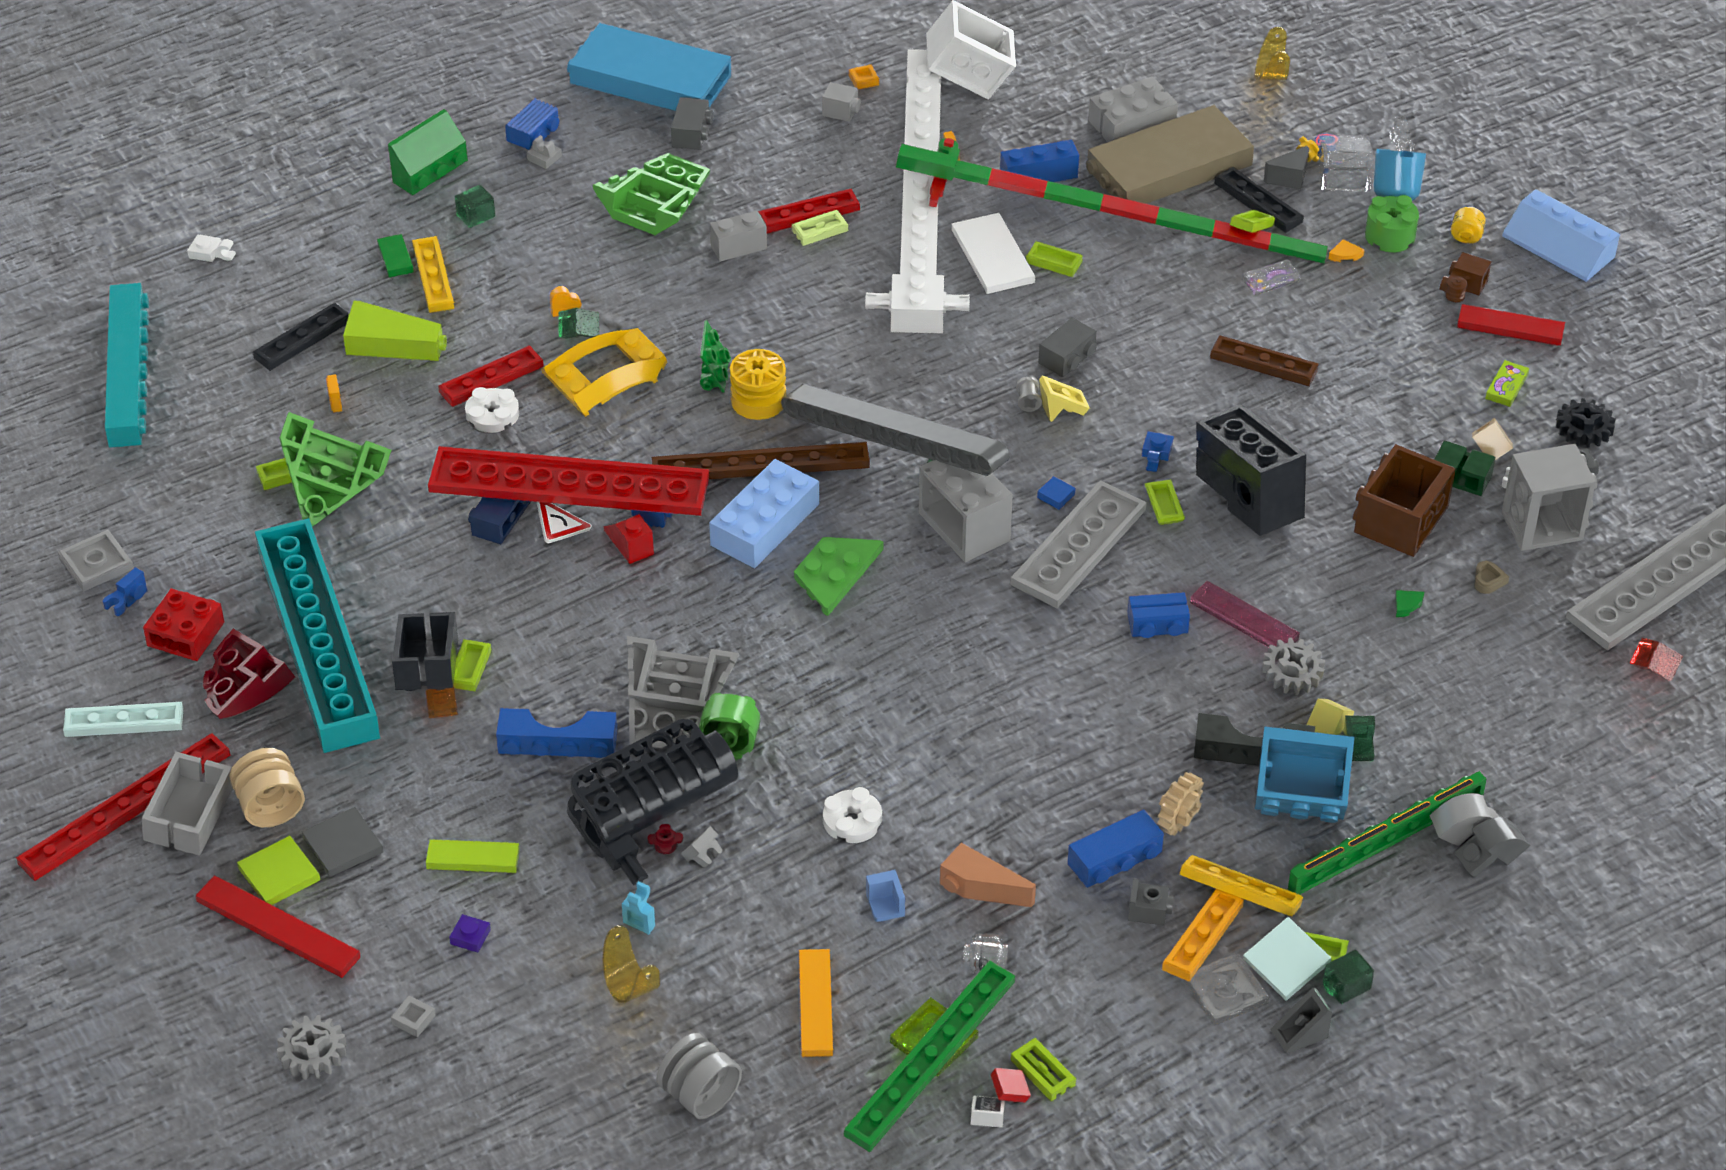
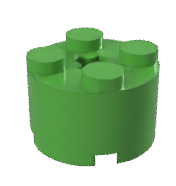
[1365,195,1419,252]
[699,693,760,760]

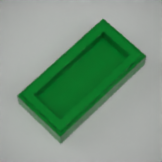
[377,234,414,278]

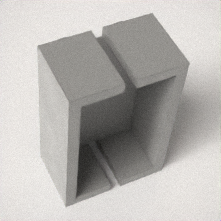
[1088,76,1178,142]
[142,752,233,856]

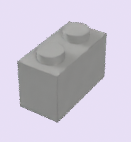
[710,211,767,262]

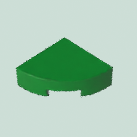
[1395,590,1424,617]

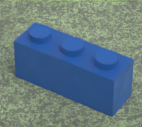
[1000,140,1079,182]
[1067,809,1164,888]

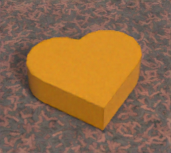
[550,286,582,317]

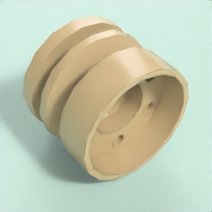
[229,748,305,828]

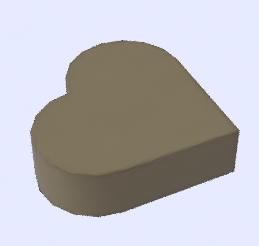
[1474,561,1509,594]

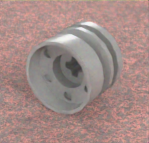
[656,1033,742,1119]

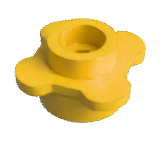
[1296,136,1319,162]

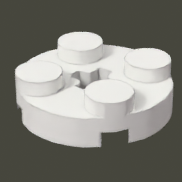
[465,387,519,433]
[823,787,882,843]

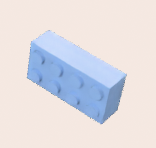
[709,459,819,568]

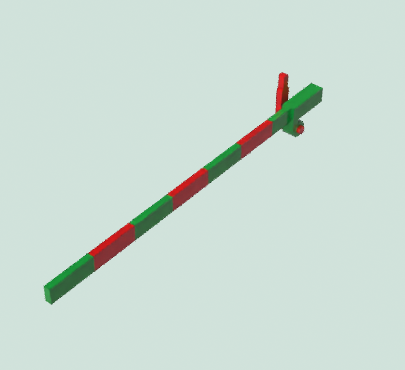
[896,138,1328,263]

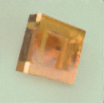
[425,686,458,719]

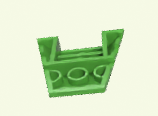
[593,153,710,235]

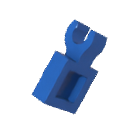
[1142,431,1174,472]
[103,567,148,616]

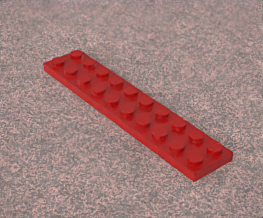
[428,446,709,516]

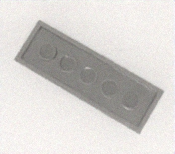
[1010,480,1147,608]

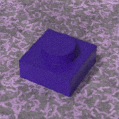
[449,914,491,953]

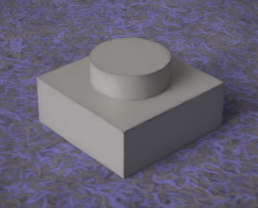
[391,996,436,1037]

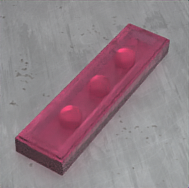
[1190,581,1300,647]

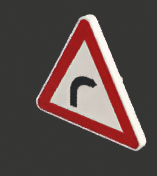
[537,502,592,543]

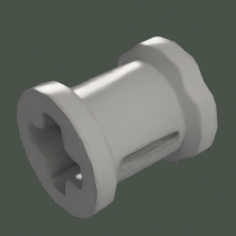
[1016,377,1042,412]

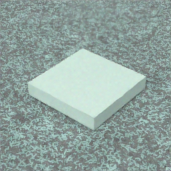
[1243,917,1331,1001]

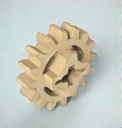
[1157,772,1204,836]

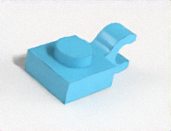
[622,881,655,935]

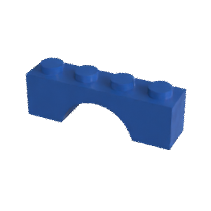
[496,708,618,758]

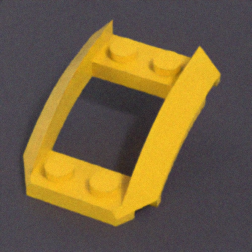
[541,328,668,417]

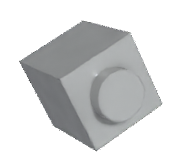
[822,82,861,122]

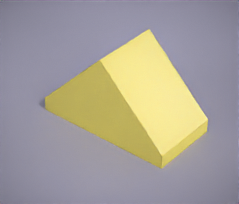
[1307,699,1354,735]

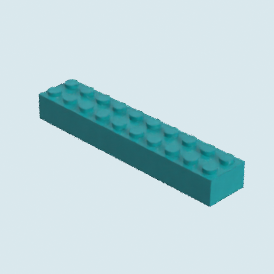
[255,518,381,753]

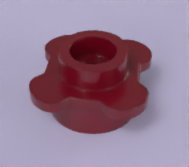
[647,824,683,854]

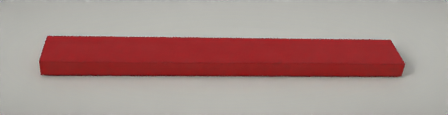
[16,733,231,881]

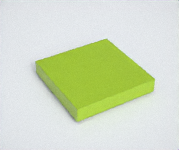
[237,836,320,905]

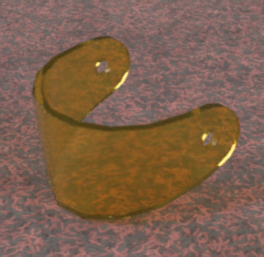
[1255,26,1290,80]
[602,925,660,1003]

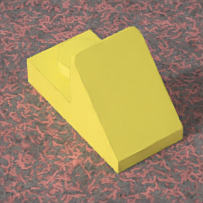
[1039,375,1090,422]

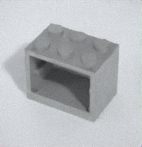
[1502,444,1597,551]
[919,460,1013,563]

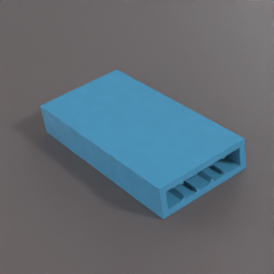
[567,23,731,111]

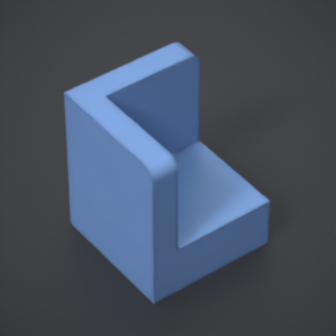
[866,870,905,922]

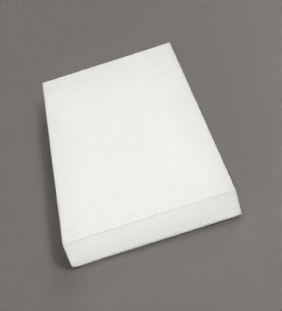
[952,213,1035,294]

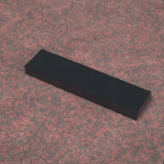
[1214,167,1304,233]
[253,302,350,371]

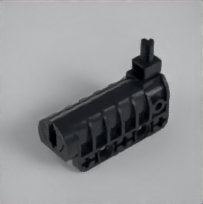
[567,719,738,885]

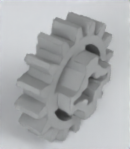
[1262,638,1325,695]
[277,1015,347,1080]

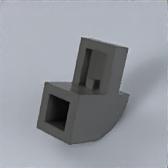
[1454,817,1531,877]

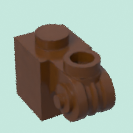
[1440,252,1492,303]

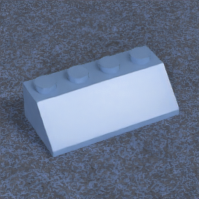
[1502,189,1620,282]

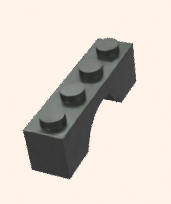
[1194,713,1315,766]

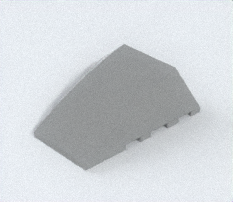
[627,636,739,750]

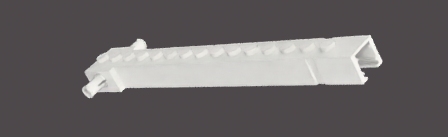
[865,49,970,333]

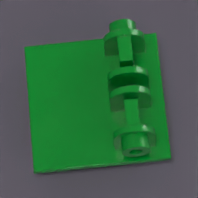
[700,320,731,393]

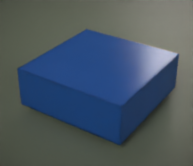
[1037,476,1076,510]

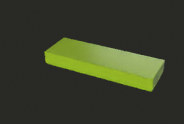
[426,839,520,873]

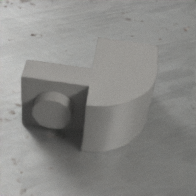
[1430,793,1499,846]

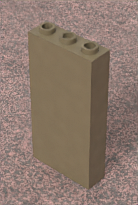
[1086,105,1254,204]

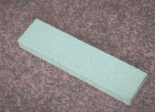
[63,702,183,737]

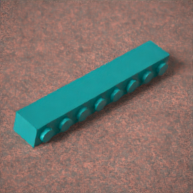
[105,283,149,448]

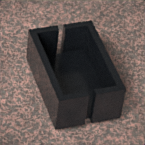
[392,612,458,691]

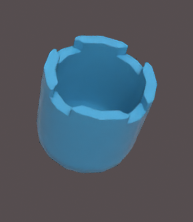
[1373,149,1426,201]

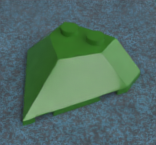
[279,412,391,527]

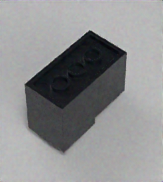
[1196,404,1306,536]

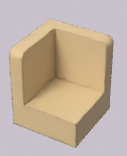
[1472,418,1513,460]

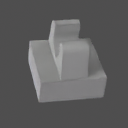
[527,136,562,169]
[680,826,722,867]

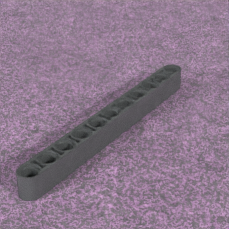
[781,384,1010,476]

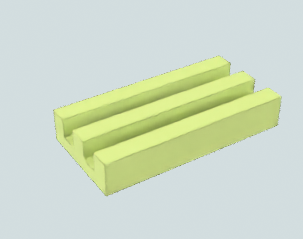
[792,210,848,246]

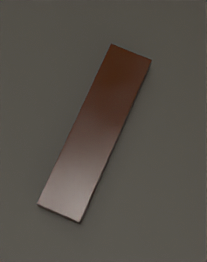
[1210,335,1319,387]

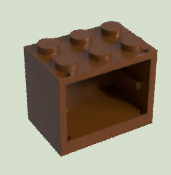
[1353,444,1456,557]

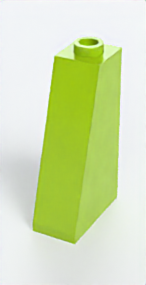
[343,300,447,361]

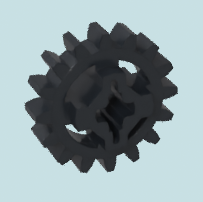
[1555,398,1616,448]

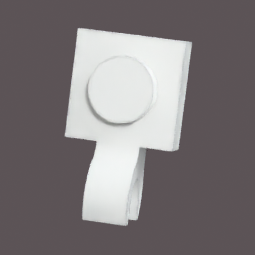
[187,234,236,262]

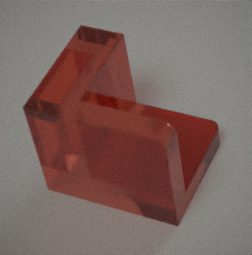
[1630,638,1683,681]

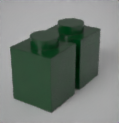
[1434,440,1496,497]

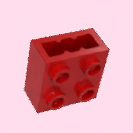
[143,588,225,661]

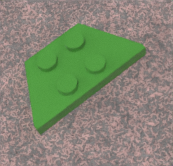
[794,537,884,616]

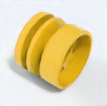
[730,349,786,420]

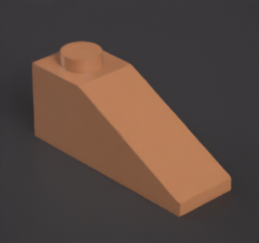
[940,843,1036,907]

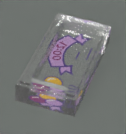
[1242,259,1300,295]

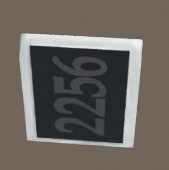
[971,1096,1005,1127]

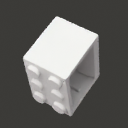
[926,0,1016,99]

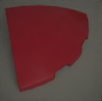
[203,628,296,719]

